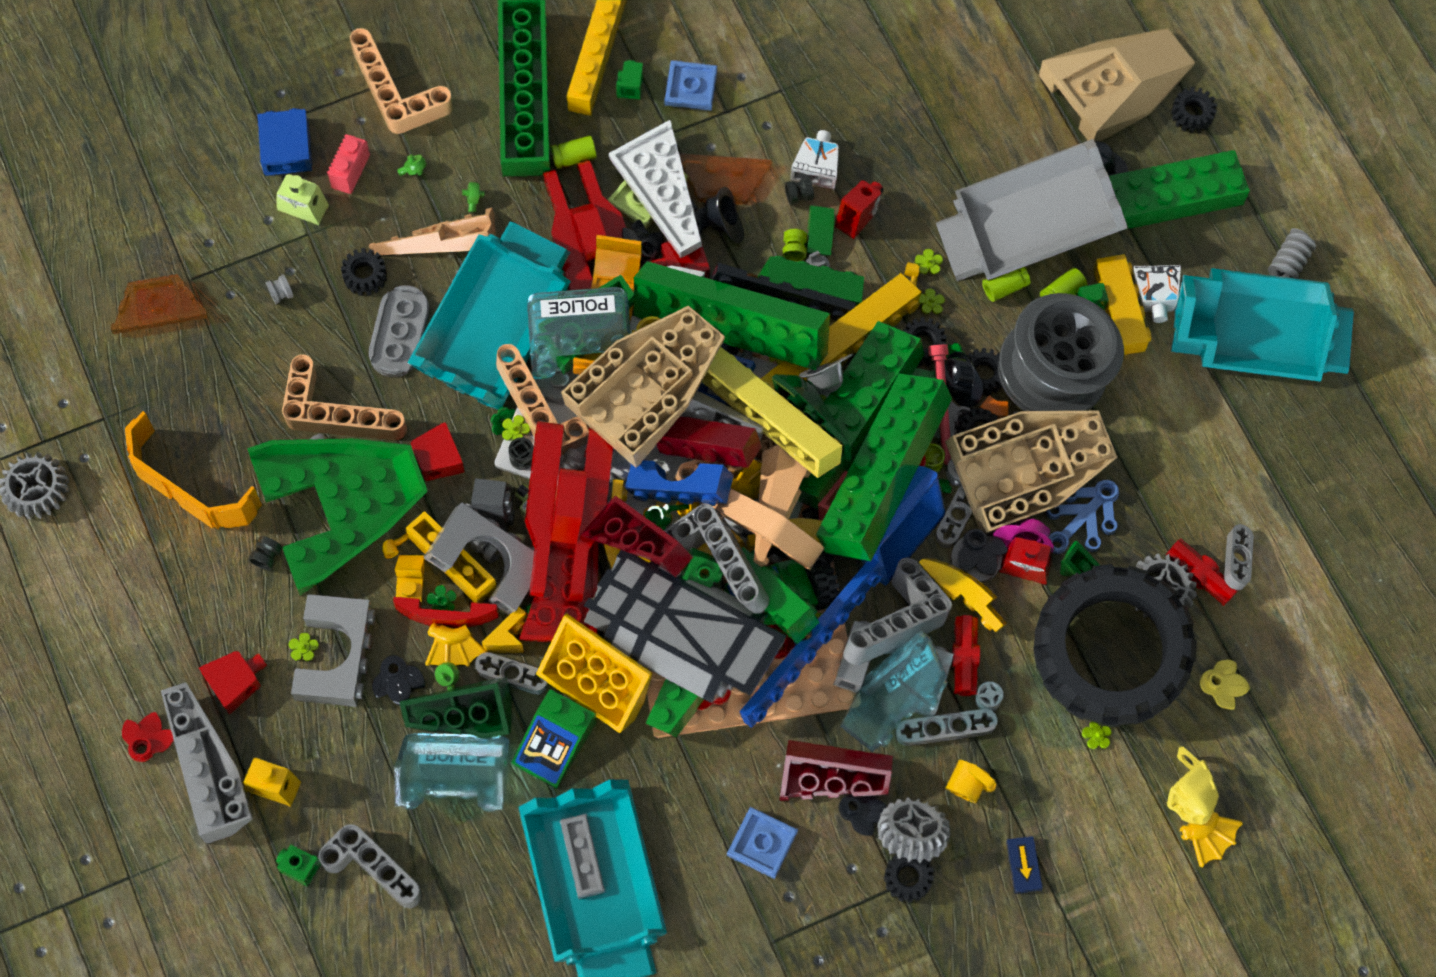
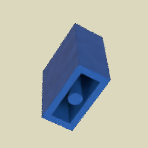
[257,108,313,176]

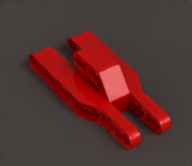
[543,160,641,298]
[525,421,613,602]

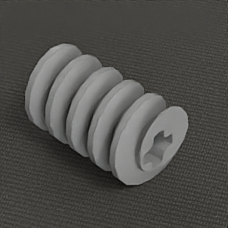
[1268,228,1316,279]

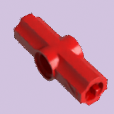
[1165,538,1239,606]
[952,615,980,696]

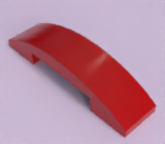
[393,597,499,629]

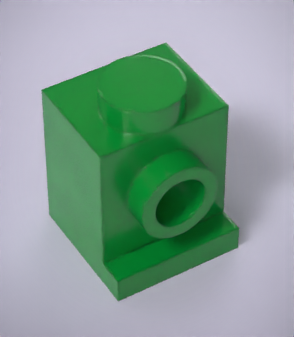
[616,60,643,100]
[1077,283,1108,311]
[681,547,723,588]
[276,844,321,887]

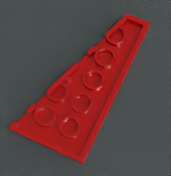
[518,541,598,642]

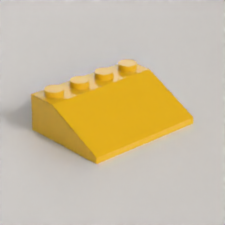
[536,614,652,733]

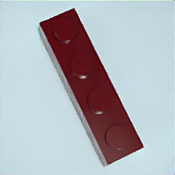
[656,416,762,468]

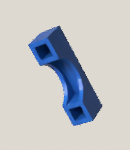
[625,460,734,506]

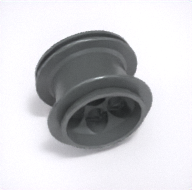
[998,293,1124,411]

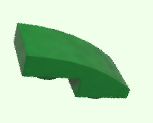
[806,205,834,256]

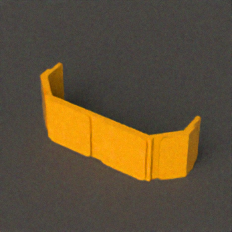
[573,235,642,375]
[125,411,262,529]

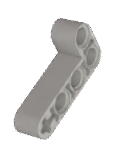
[318,824,422,909]

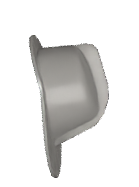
[799,354,853,394]

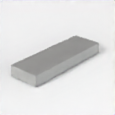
[560,814,605,899]

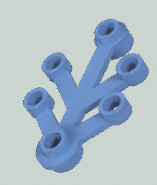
[1046,480,1119,554]

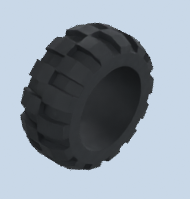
[1033,564,1197,727]

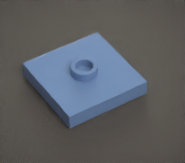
[665,60,718,111]
[727,807,798,879]

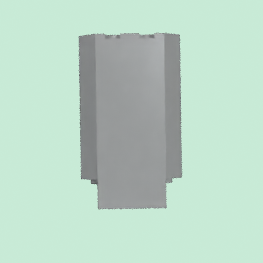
[936,139,1128,282]

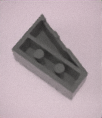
[471,478,515,533]

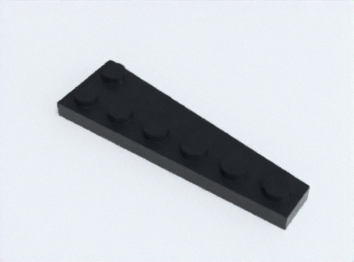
[710,263,856,321]

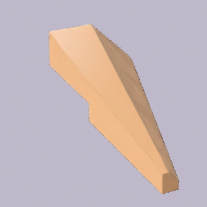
[369,208,496,255]
[754,445,811,567]

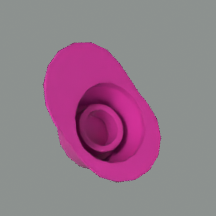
[993,519,1054,552]

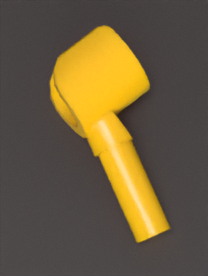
[904,262,919,287]
[382,533,409,559]

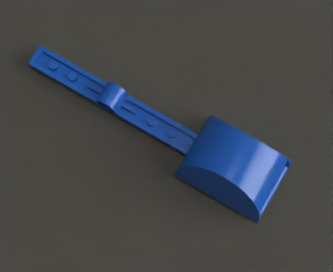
[739,466,946,728]

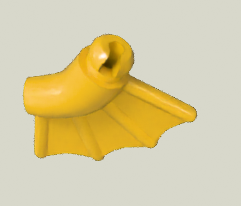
[731,459,762,500]
[425,623,487,667]
[1180,812,1243,867]

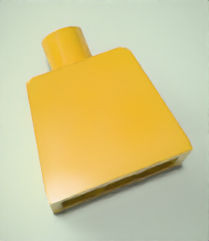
[244,758,301,807]

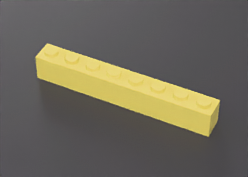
[702,347,842,478]

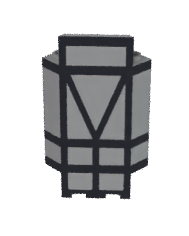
[584,550,787,703]

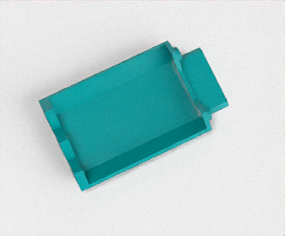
[407,222,571,410]
[518,779,667,977]

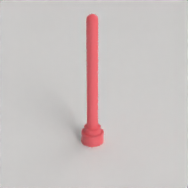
[928,344,951,465]

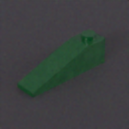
[772,374,852,461]
[399,677,512,739]

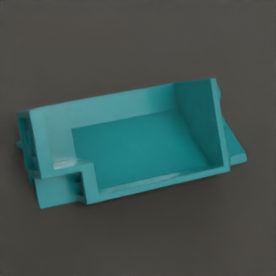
[1171,268,1354,382]

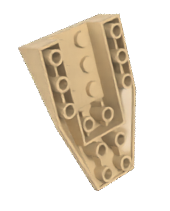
[1039,28,1195,141]
[561,306,725,468]
[945,411,1117,534]

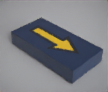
[1006,836,1042,894]

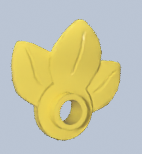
[1200,660,1250,710]

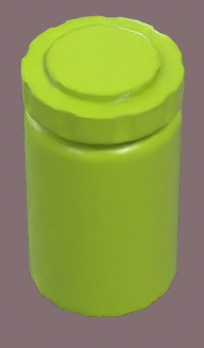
[551,136,597,169]
[982,267,1031,302]
[1040,267,1087,297]

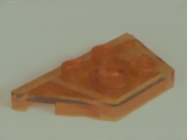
[680,154,772,205]
[111,274,208,334]

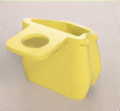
[1167,746,1219,825]

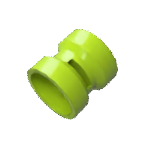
[782,229,808,262]
[924,443,945,474]

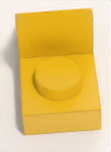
[395,555,425,605]
[482,607,527,653]

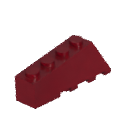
[581,496,693,577]
[779,740,893,801]

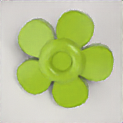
[915,249,943,275]
[919,289,945,314]
[502,415,530,441]
[289,633,319,662]
[1082,721,1111,749]

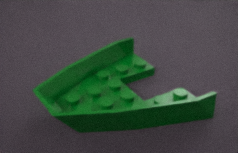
[247,438,428,596]

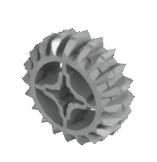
[0,452,69,520]
[1135,553,1197,618]
[877,798,950,863]

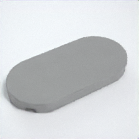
[369,285,430,377]

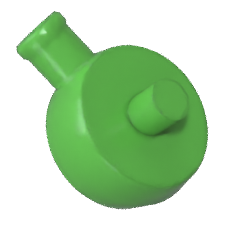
[397,155,427,176]
[462,182,484,212]
[435,662,459,689]

